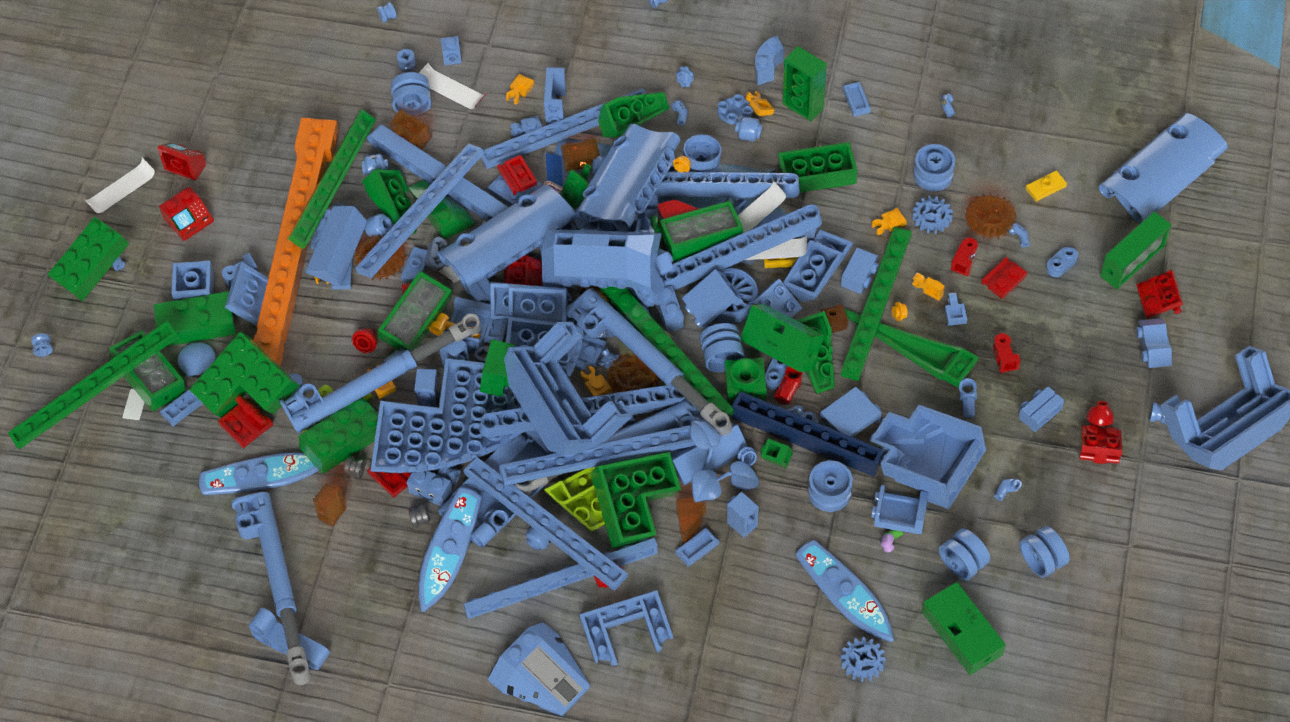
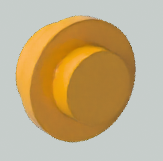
[673,156,691,173]
[891,302,908,321]

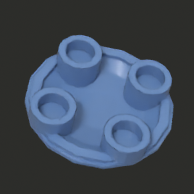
[717,94,753,125]
[178,342,215,376]

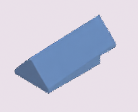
[305,206,367,287]
[783,230,853,302]
[491,282,568,323]
[669,422,748,486]

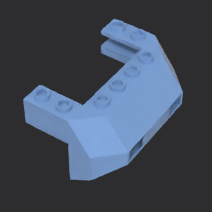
[542,230,665,306]
[504,322,632,455]
[1161,346,1290,470]

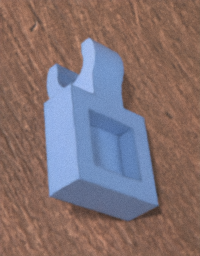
[510,116,542,137]
[944,292,967,326]

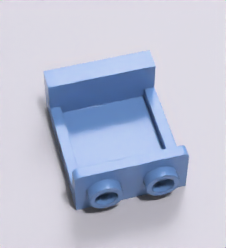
[544,67,566,124]
[682,269,743,328]
[443,297,491,352]
[820,387,882,437]
[871,485,929,535]

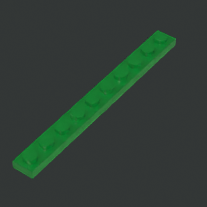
[288,109,376,250]
[840,227,912,381]
[600,286,734,416]
[8,320,179,450]

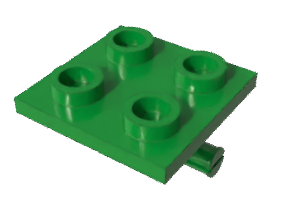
[560,164,591,209]

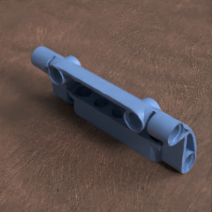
[1099,113,1228,223]
[438,185,576,288]
[438,430,555,548]

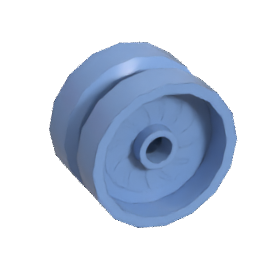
[390,72,431,116]
[913,144,955,192]
[808,460,853,512]
[1019,526,1070,578]
[938,528,991,581]

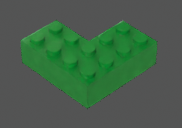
[189,332,300,418]
[590,452,681,549]

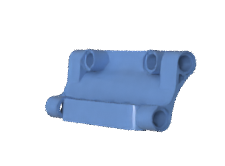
[576,124,680,232]

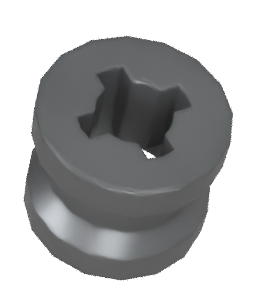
[344,456,366,478]
[408,505,429,528]

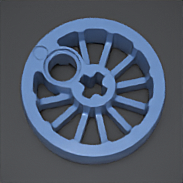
[714,268,758,324]

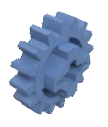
[912,196,953,234]
[840,637,886,682]

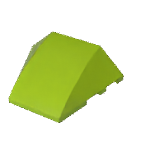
[544,463,612,532]

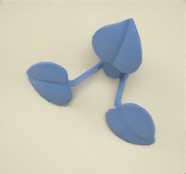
[690,421,759,502]

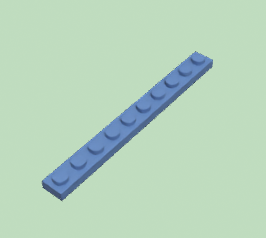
[481,88,646,169]
[355,143,484,278]
[499,425,696,486]
[464,457,628,591]
[464,538,658,619]

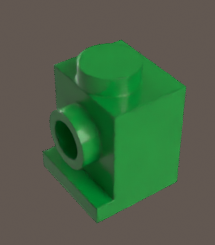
[761,439,794,469]

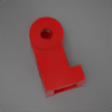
[951,238,978,276]
[993,333,1020,373]

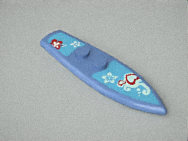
[199,452,319,495]
[419,487,482,612]
[795,540,894,642]

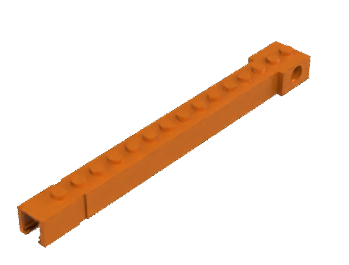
[254,118,340,367]

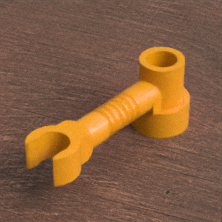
[429,313,481,339]

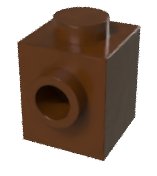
[820,304,848,333]

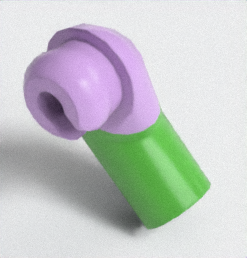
[881,530,903,552]

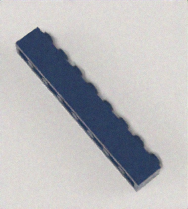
[732,391,884,477]

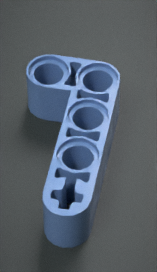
[249,608,330,670]

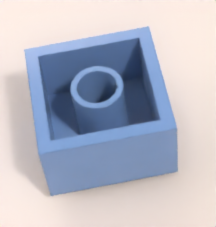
[172,261,214,301]

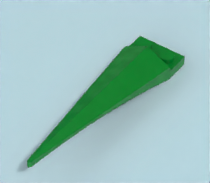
[844,309,979,388]

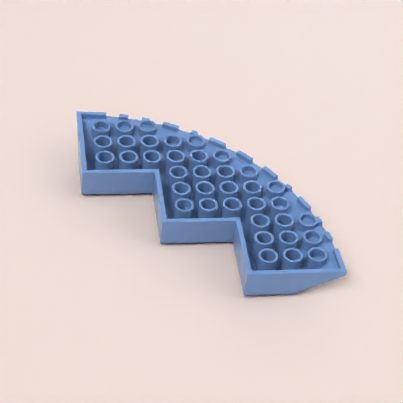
[371,317,584,473]

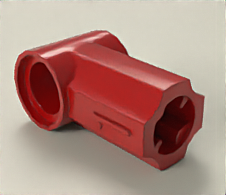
[774,367,802,405]

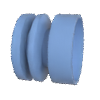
[683,134,722,172]
[700,323,745,373]

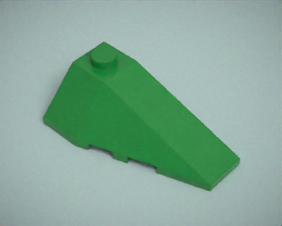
[598,92,670,138]
[362,169,417,234]
[408,180,475,240]
[796,311,835,394]

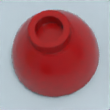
[352,328,378,353]
[1086,401,1114,426]

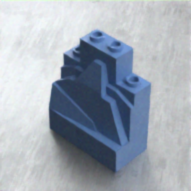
[870,405,986,510]

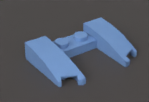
[579,590,673,666]

